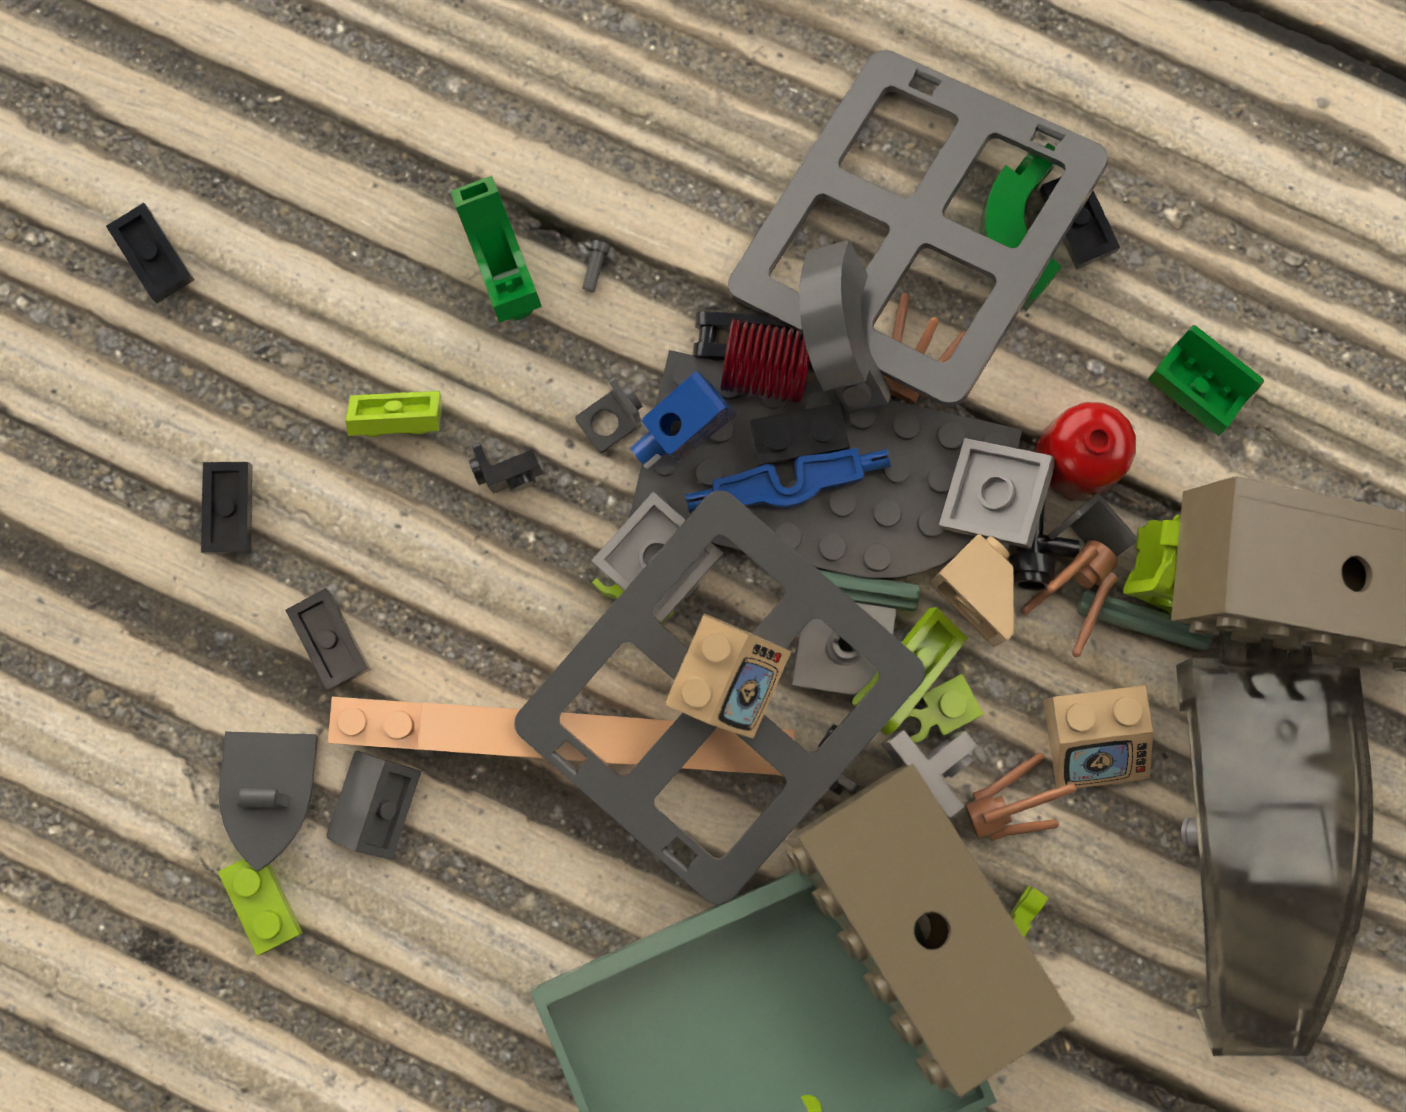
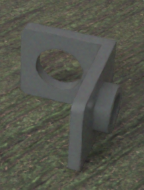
[575,377,643,453]
[1048,493,1137,557]

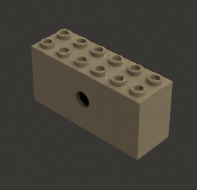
[1171,476,1406,672]
[786,763,1075,1098]

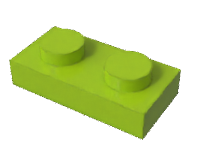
[345,391,443,437]
[218,859,303,956]

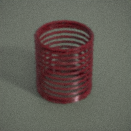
[720,318,810,404]

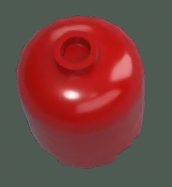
[1035,402,1136,501]

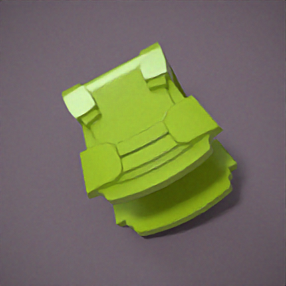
[1123,514,1181,615]

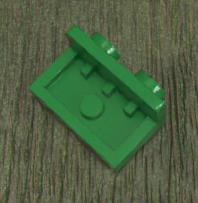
[1147,325,1264,436]

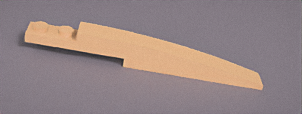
[328,697,794,776]

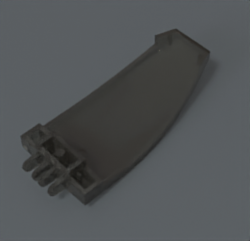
[1176,631,1373,1057]

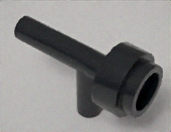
[1009,502,1080,591]

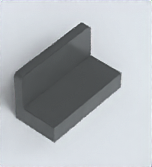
[327,750,422,860]

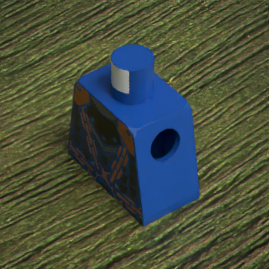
[630,371,737,469]

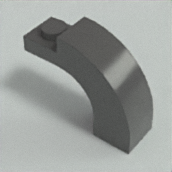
[799,240,891,412]

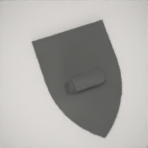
[219,731,318,872]

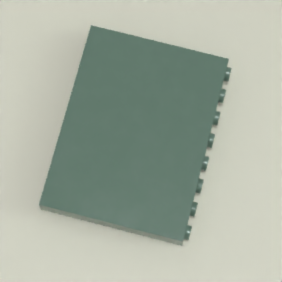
[530,870,997,1112]

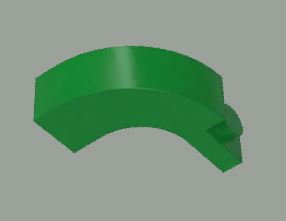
[979,143,1062,312]
[450,176,542,323]

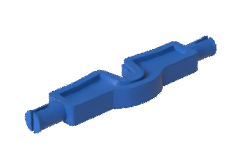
[685,448,891,513]

